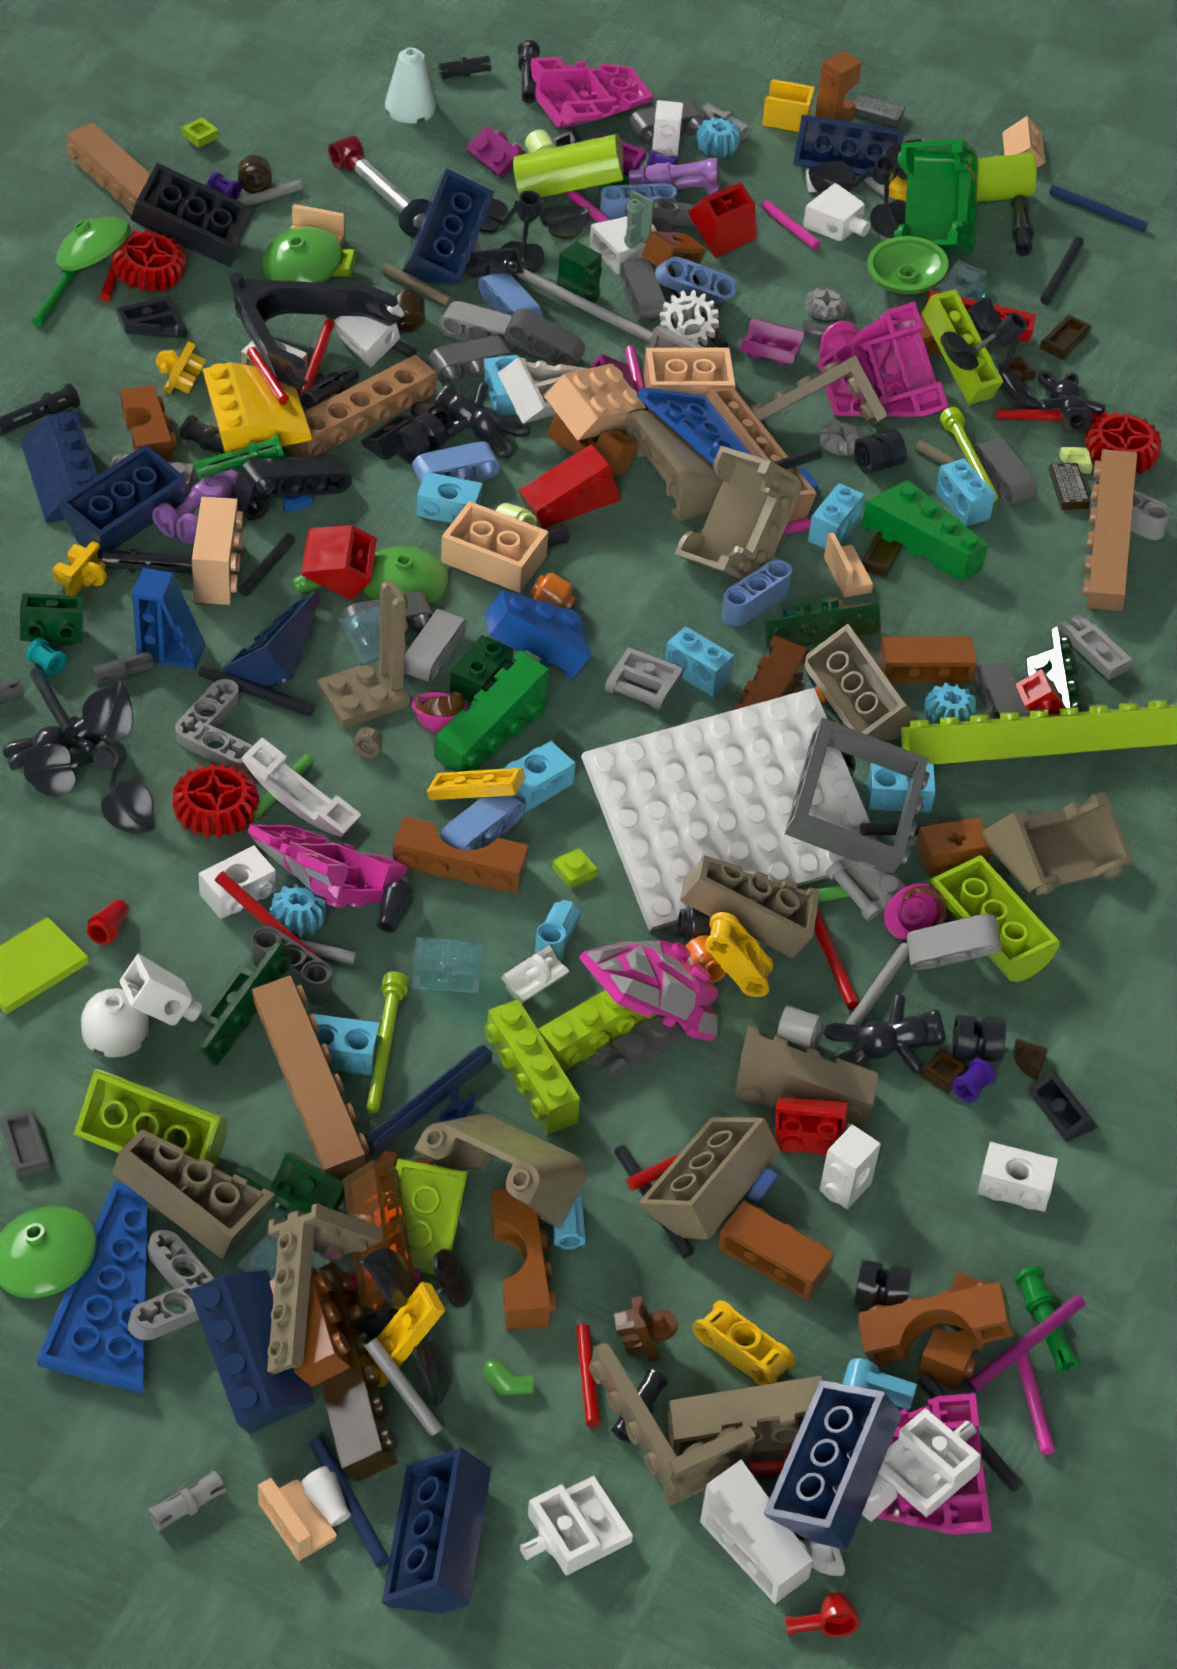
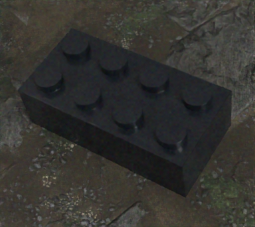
[131,162,256,267]

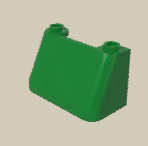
[894,139,979,255]

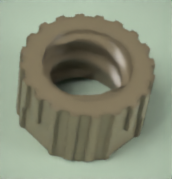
[352,727,383,758]

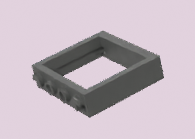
[784,717,930,875]

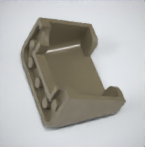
[625,410,723,522]
[674,446,801,581]
[981,792,1134,897]
[414,1114,587,1228]

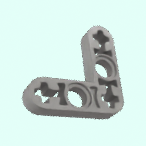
[175,679,253,772]
[128,1230,215,1341]

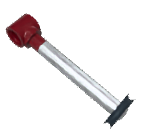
[328,135,429,238]

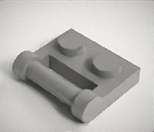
[605,647,684,712]
[825,858,906,921]

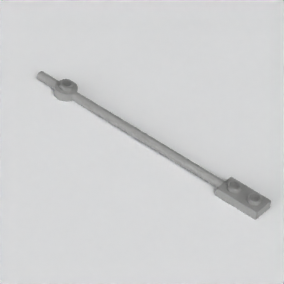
[472,239,705,348]

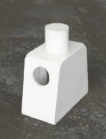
[803,183,871,241]
[589,216,657,274]
[333,304,404,368]
[119,954,202,1026]

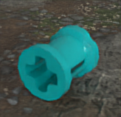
[25,637,67,677]

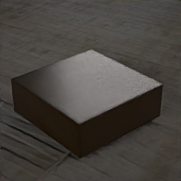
[920,1049,968,1094]

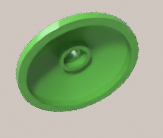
[56,216,131,271]
[261,226,342,283]
[867,236,948,295]
[361,545,448,607]
[0,1206,97,1298]

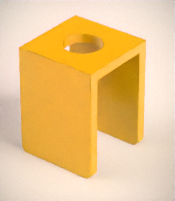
[762,79,815,132]

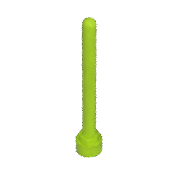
[940,407,998,502]
[367,971,409,1114]

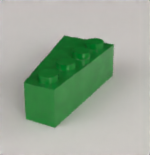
[861,480,989,581]
[434,650,548,772]

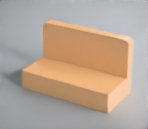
[1003,116,1046,168]
[290,204,345,248]
[824,533,873,598]
[258,1478,336,1562]

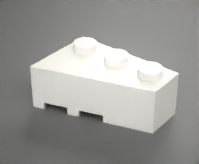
[497,357,587,424]
[700,1460,813,1604]

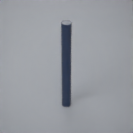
[1049,185,1148,232]
[309,1436,390,1567]

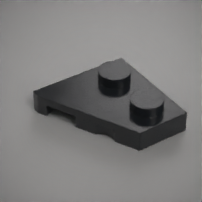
[116,296,187,338]

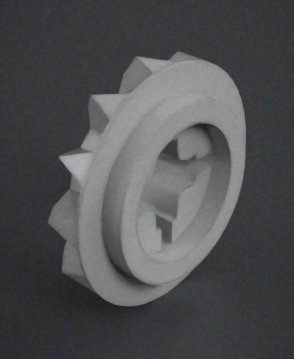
[804,287,848,320]
[819,420,864,455]

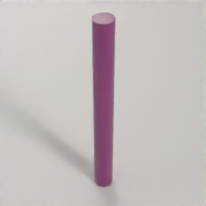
[967,1294,1086,1393]

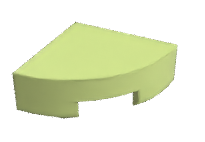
[1059,447,1093,474]

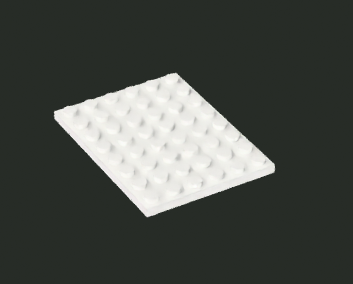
[581,688,878,931]

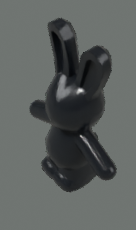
[1038,370,1106,434]
[434,382,531,459]
[2,716,110,770]
[824,993,946,1074]

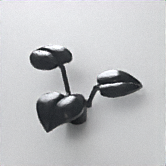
[808,139,926,238]
[480,190,590,273]
[940,297,1039,409]
[24,681,155,833]
[359,1248,471,1406]

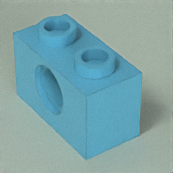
[417,472,483,523]
[503,741,575,813]

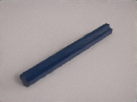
[365,1044,493,1155]

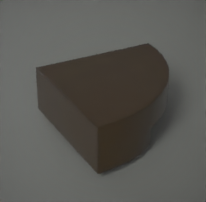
[998,356,1036,382]
[1013,1038,1048,1081]

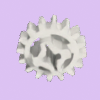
[660,290,719,346]

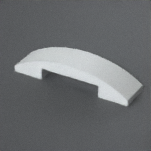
[242,737,362,837]

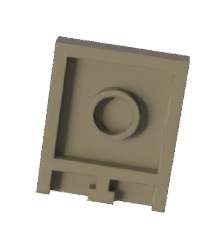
[750,355,888,425]
[316,580,410,729]
[267,1204,383,1374]
[589,1343,756,1507]

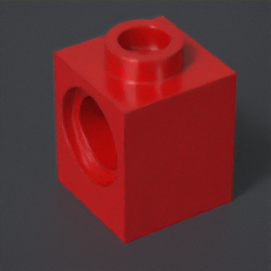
[1015,669,1066,715]

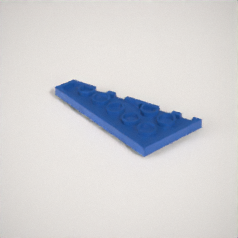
[637,387,752,464]
[37,1182,148,1394]

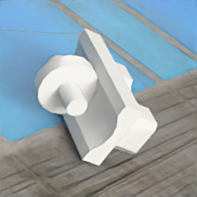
[501,945,569,1004]

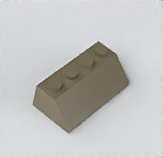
[804,624,919,741]
[638,1117,780,1240]

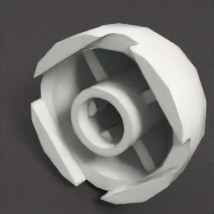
[81,988,150,1058]

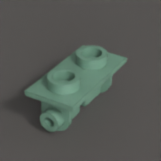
[624,190,654,249]

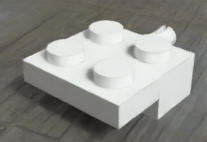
[878,1408,981,1517]
[520,1476,633,1576]

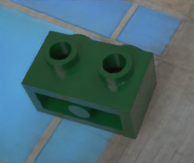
[557,241,602,310]
[20,593,84,645]
[450,635,515,703]

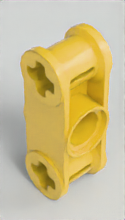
[705,912,774,997]
[692,1300,796,1386]

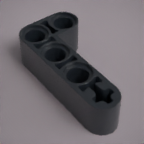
[232,455,353,521]

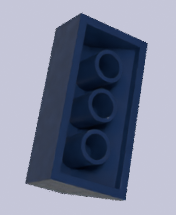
[793,115,904,181]
[402,168,494,284]
[21,410,98,523]
[58,444,187,559]
[189,1270,317,1434]
[764,1380,902,1550]
[382,1447,492,1614]

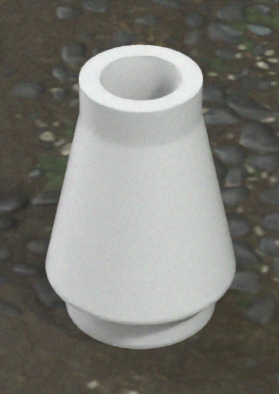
[301,1466,351,1527]

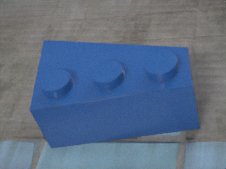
[132,568,206,670]
[484,590,591,680]

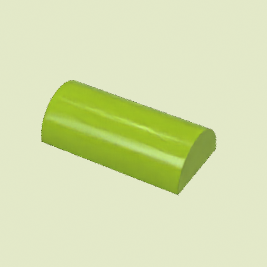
[513,134,623,198]
[977,153,1037,203]
[929,855,1060,982]
[73,1069,227,1168]

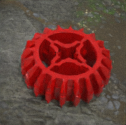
[111,228,186,294]
[1085,411,1162,475]
[172,762,259,840]

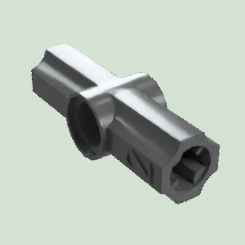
[625,197,696,232]

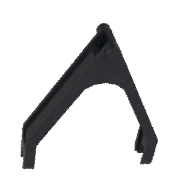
[229,273,400,389]

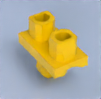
[155,341,206,395]
[52,541,107,596]

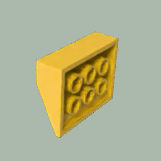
[203,362,312,453]

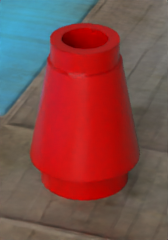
[86,899,130,945]

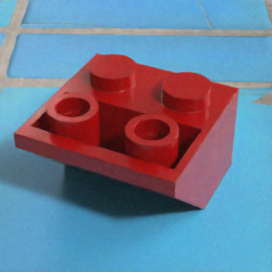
[688,181,756,259]
[301,525,377,600]
[775,1096,849,1156]

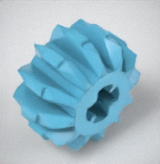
[696,117,740,158]
[924,682,976,724]
[270,884,326,939]

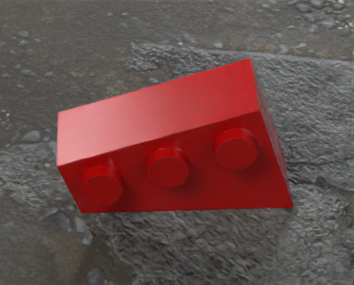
[519,444,621,529]

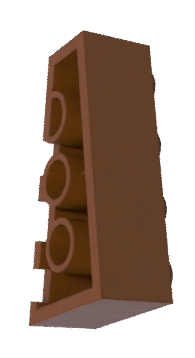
[731,635,807,711]

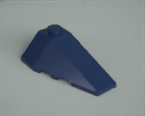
[222,591,321,687]

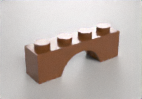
[393,816,529,894]
[490,1189,556,1330]
[858,1282,1014,1366]

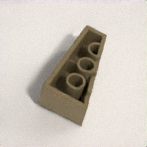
[680,855,820,958]
[734,1026,879,1126]
[112,1129,275,1260]
[667,1375,822,1457]

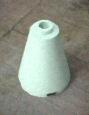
[385,47,436,124]

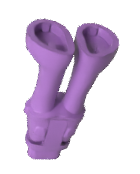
[629,158,720,196]
[152,470,239,544]

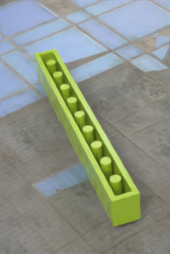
[900,700,1177,764]

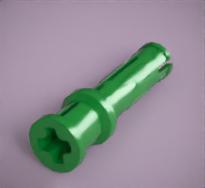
[194,434,284,480]
[1013,1266,1079,1373]

